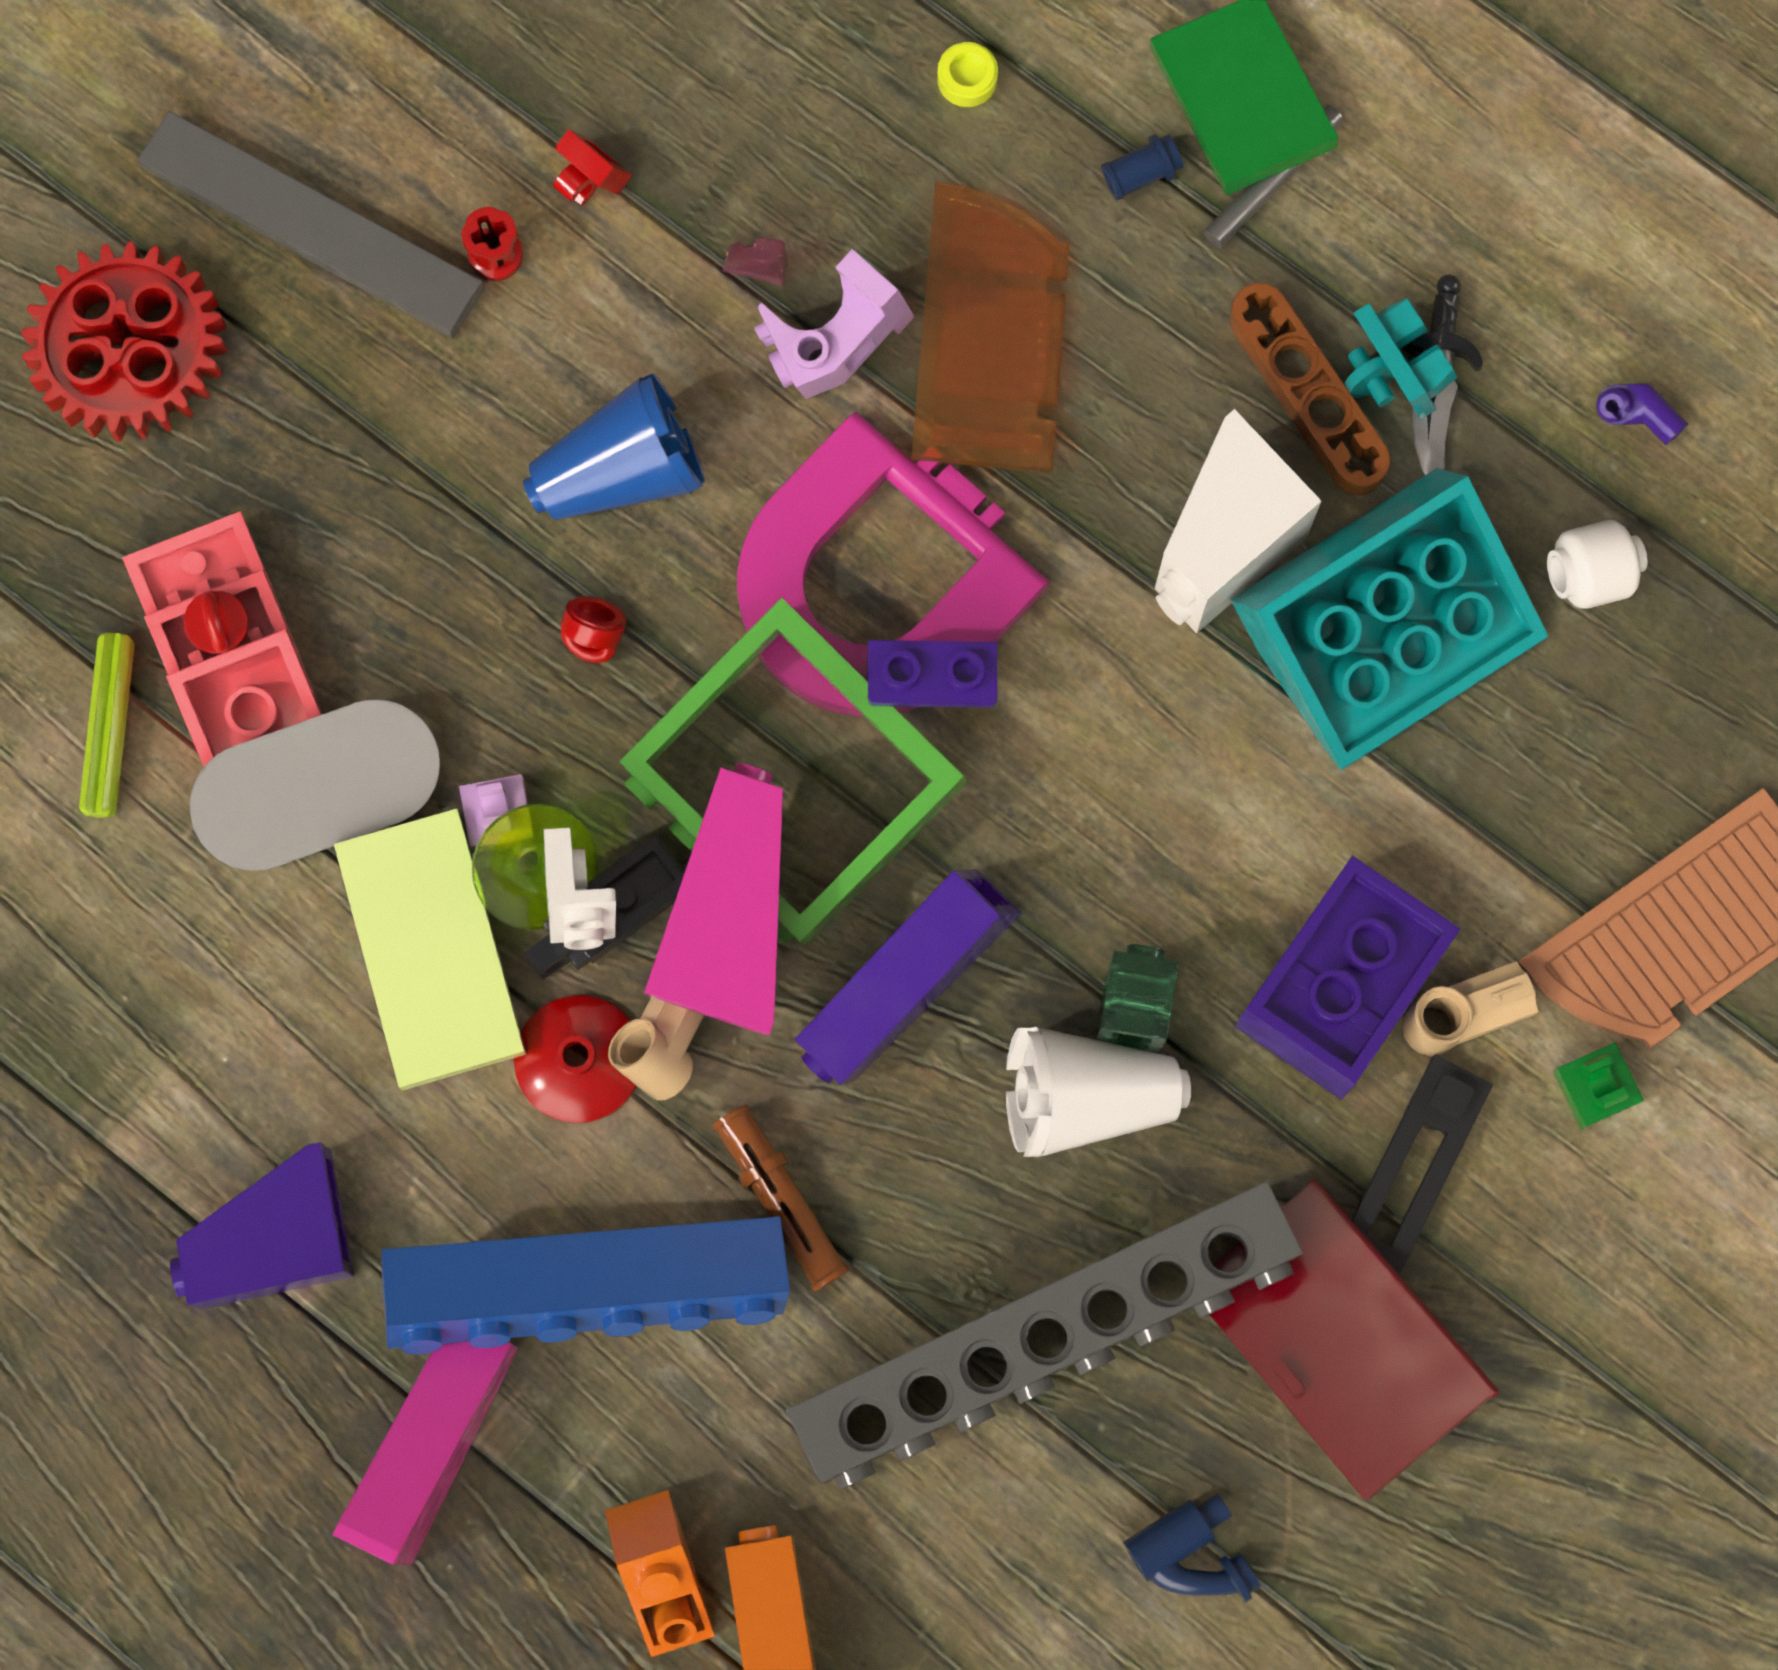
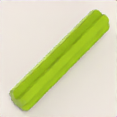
[79,633,135,818]

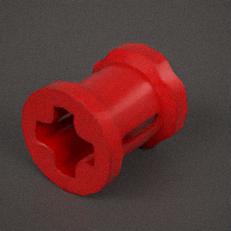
[461,206,523,281]

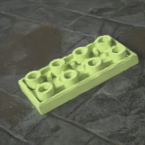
[334,809,526,1091]

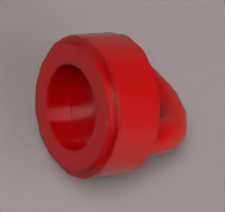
[184,591,249,654]
[560,596,627,664]

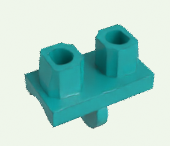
[1345,298,1457,419]

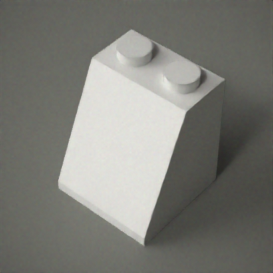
[1155,409,1321,634]

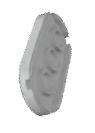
[190,700,441,871]

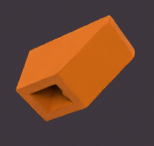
[605,1490,715,1657]

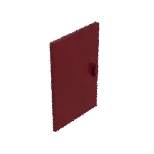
[1209,1179,1499,1502]

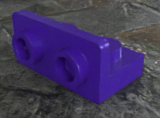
[866,640,998,708]

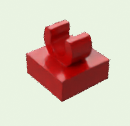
[552,129,633,206]

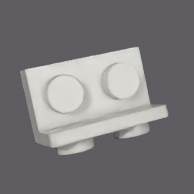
[544,828,616,950]

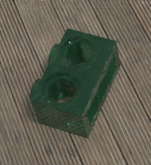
[1095,944,1179,1054]

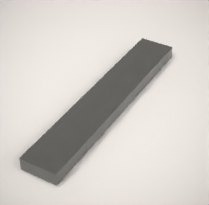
[137,111,484,339]

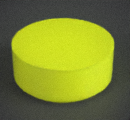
[937,42,998,107]

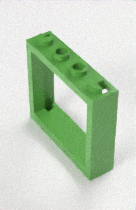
[619,597,968,946]

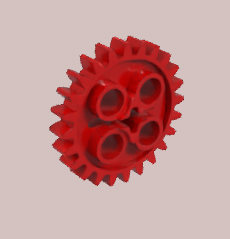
[21,242,227,442]

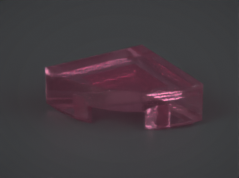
[722,238,787,285]

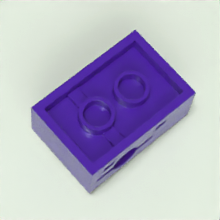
[1234,855,1460,1100]

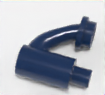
[1123,1493,1261,1603]

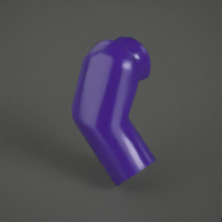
[1596,384,1689,445]

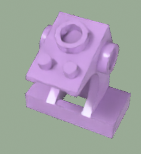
[754,249,915,399]

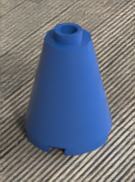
[523,373,705,520]

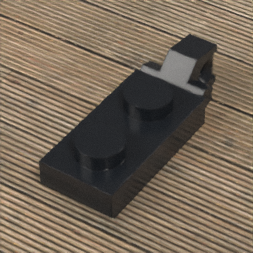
[525,834,685,980]

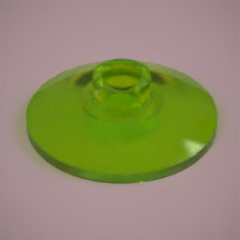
[472,804,598,930]

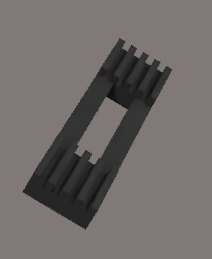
[1352,1054,1493,1275]

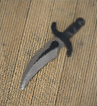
[1405,274,1483,475]

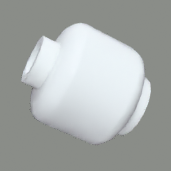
[1547,520,1647,609]

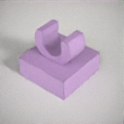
[459,774,535,852]

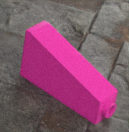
[644,762,783,1036]
[332,1342,518,1565]

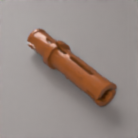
[712,1104,850,1292]

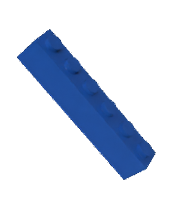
[381,1217,790,1354]

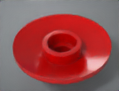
[514,995,637,1124]

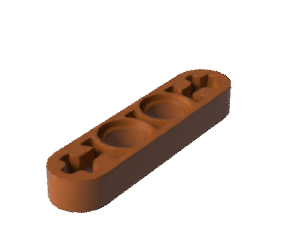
[1230,283,1390,496]

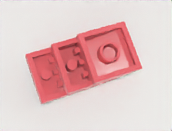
[122,511,322,766]

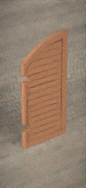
[1518,788,1778,1049]

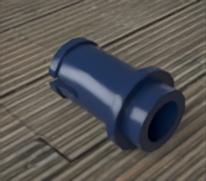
[1101,134,1183,201]

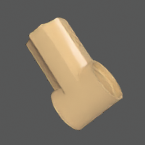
[1402,961,1539,1056]
[608,997,704,1101]

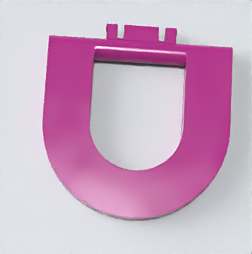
[737,412,1050,716]

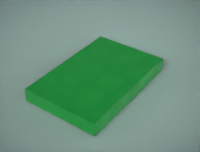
[1150,0,1339,196]

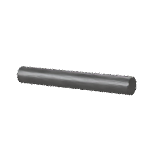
[1203,105,1344,249]

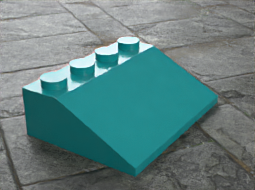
[1230,468,1549,770]

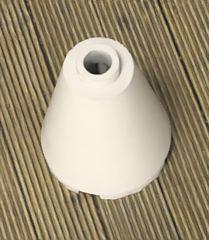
[1006,1026,1191,1157]

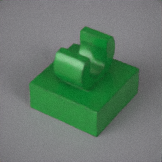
[1553,1042,1644,1130]

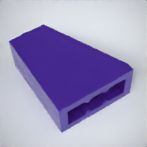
[170,1142,354,1310]

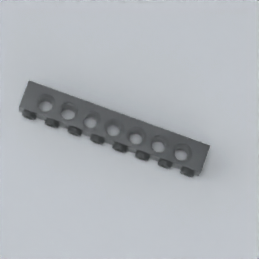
[786,1181,1303,1490]

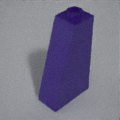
[794,869,1022,1085]

